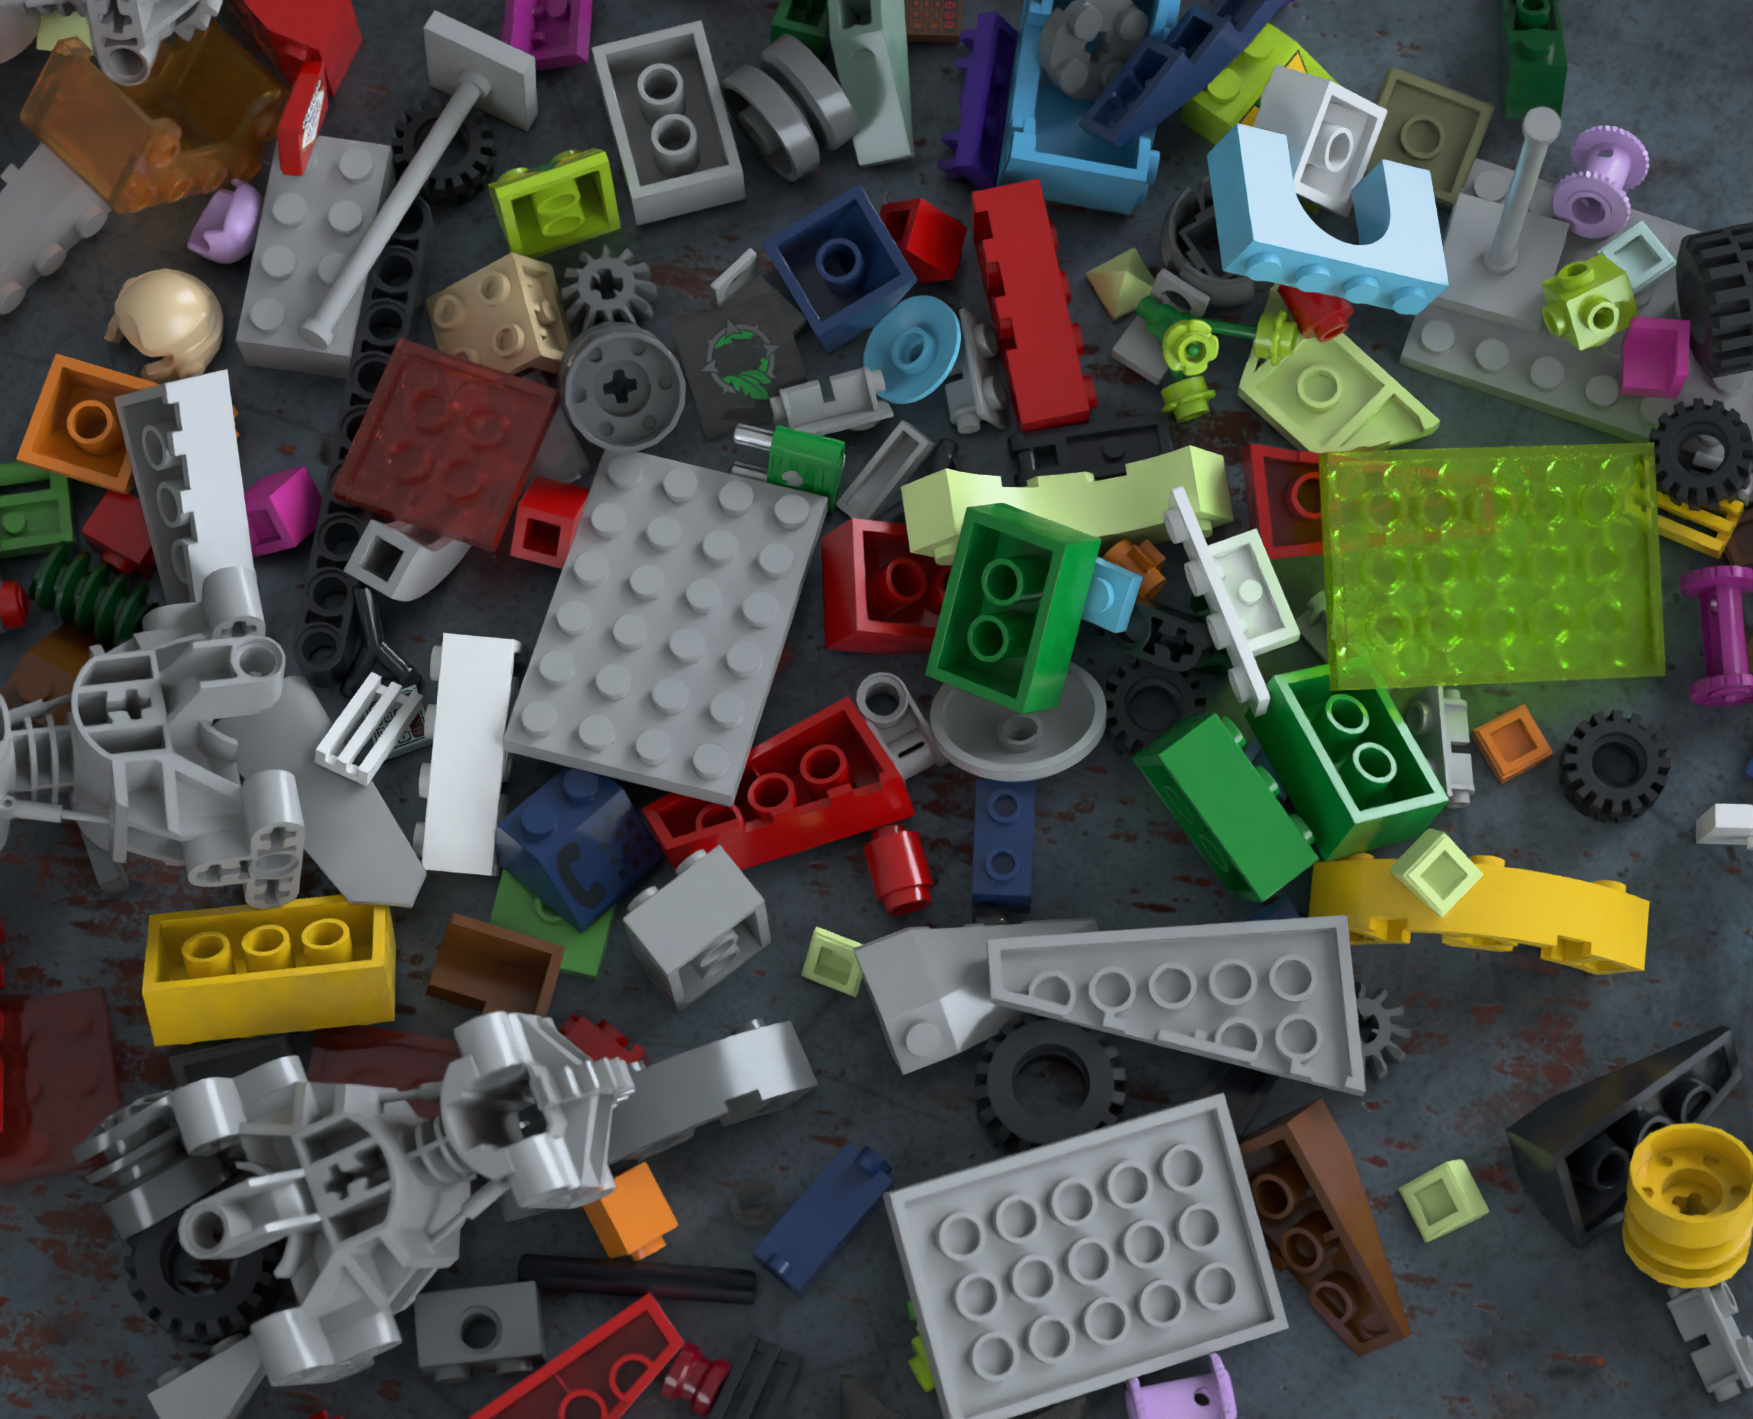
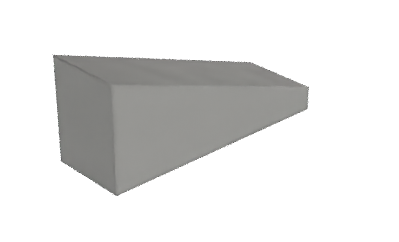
[835,420,937,520]

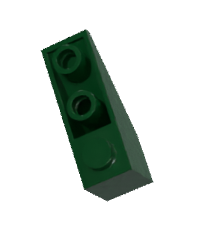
[1498,0,1568,120]

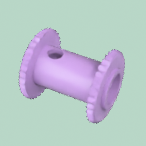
[1551,125,1649,239]
[1124,1353,1237,1419]

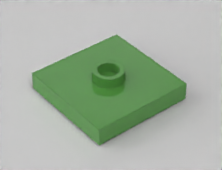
[489,868,618,981]

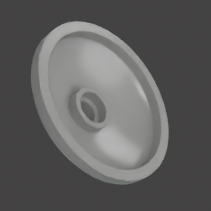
[930,662,1107,782]

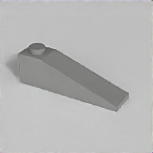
[853,917,1099,1075]

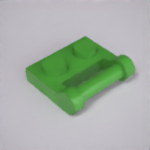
[0,461,78,559]

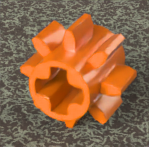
[1102,538,1168,600]

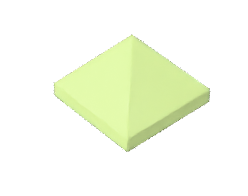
[1085,247,1155,322]
[801,926,863,997]

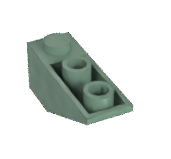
[828,0,914,168]

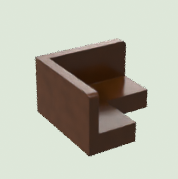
[425,913,566,1018]

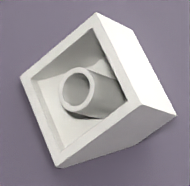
[1253,65,1387,218]

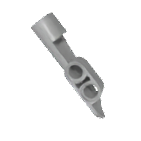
[212,675,427,908]

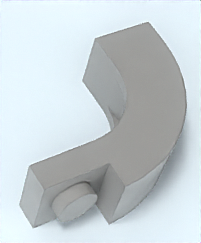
[343,429,513,602]

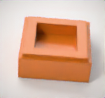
[1471,704,1553,785]

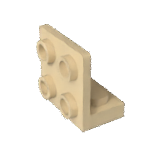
[426,252,573,402]

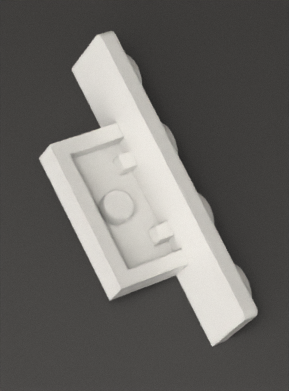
[1163,486,1300,717]

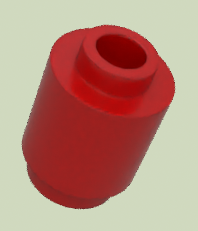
[1277,284,1354,342]
[863,824,934,916]

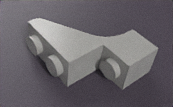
[147,1332,266,1419]

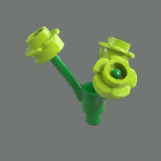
[1136,296,1298,423]

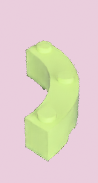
[901,445,1234,565]

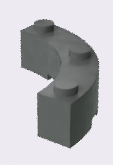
[487,1018,819,1222]

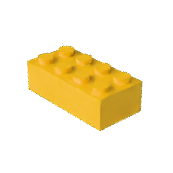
[142,894,396,1047]

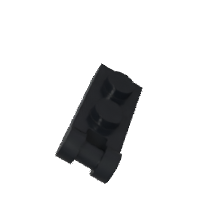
[1007,412,1173,487]

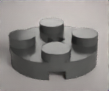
[1038,0,1149,100]

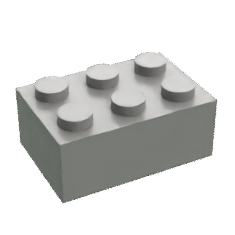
[592,20,746,226]
[623,845,771,1014]

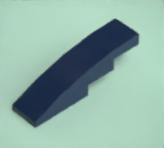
[1078,0,1286,149]

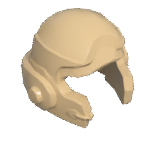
[104,268,224,384]

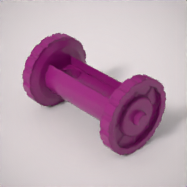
[1679,565,1753,707]

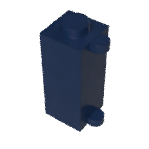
[752,1142,894,1300]

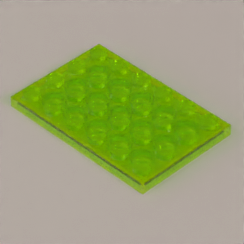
[1319,442,1665,691]

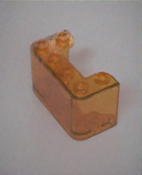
[20,18,291,214]

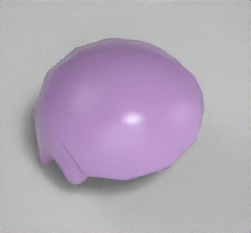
[187,178,264,264]

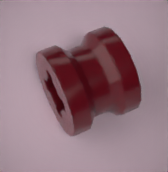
[660,1341,732,1418]

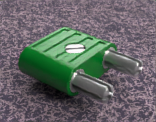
[730,423,845,513]

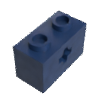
[971,779,1036,913]

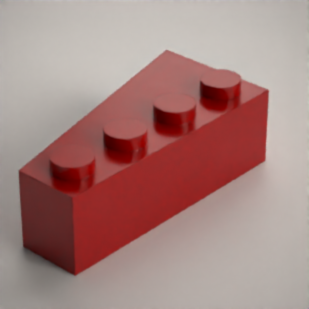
[971,178,1097,433]
[1241,444,1495,560]
[642,696,915,877]

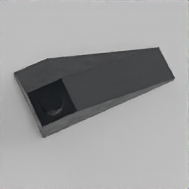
[1505,1025,1742,1250]

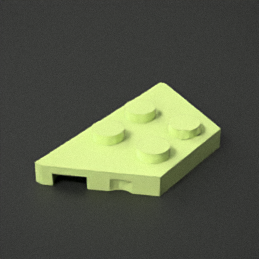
[1237,283,1440,459]

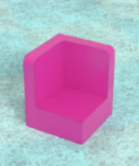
[1619,316,1690,399]
[244,465,322,558]

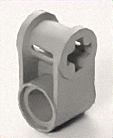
[856,672,949,787]

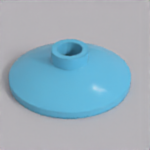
[863,295,961,404]

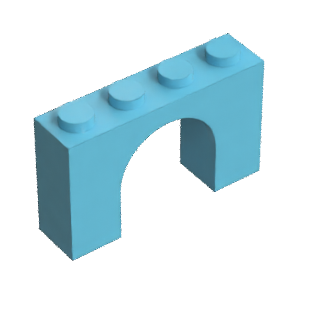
[1207,123,1449,315]

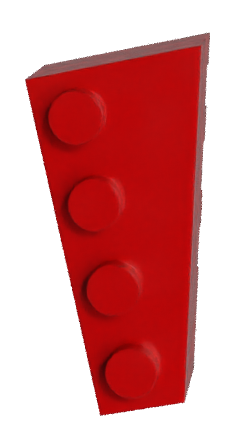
[468,1292,685,1419]

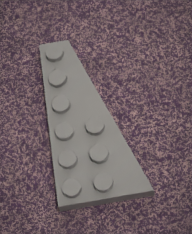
[986,915,1366,1097]

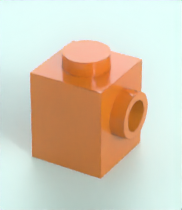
[582,1161,679,1262]

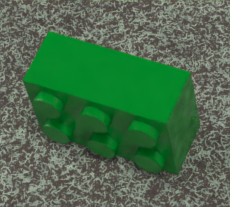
[925,502,1102,714]
[1244,655,1449,862]
[1131,713,1319,902]

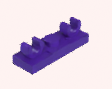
[937,11,1018,190]

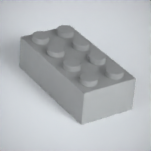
[236,136,398,379]

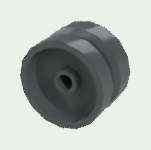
[719,33,859,182]

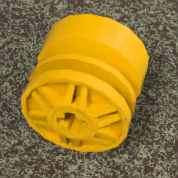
[1622,1123,1753,1289]

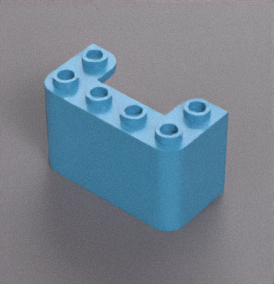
[996,0,1180,215]

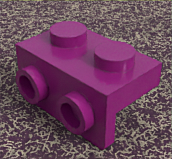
[500,0,593,72]

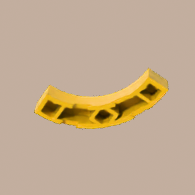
[1308,852,1650,975]

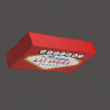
[276,60,328,177]

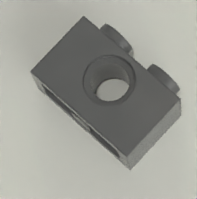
[414,1281,546,1383]

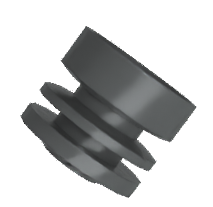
[556,322,686,452]
[69,1085,232,1239]

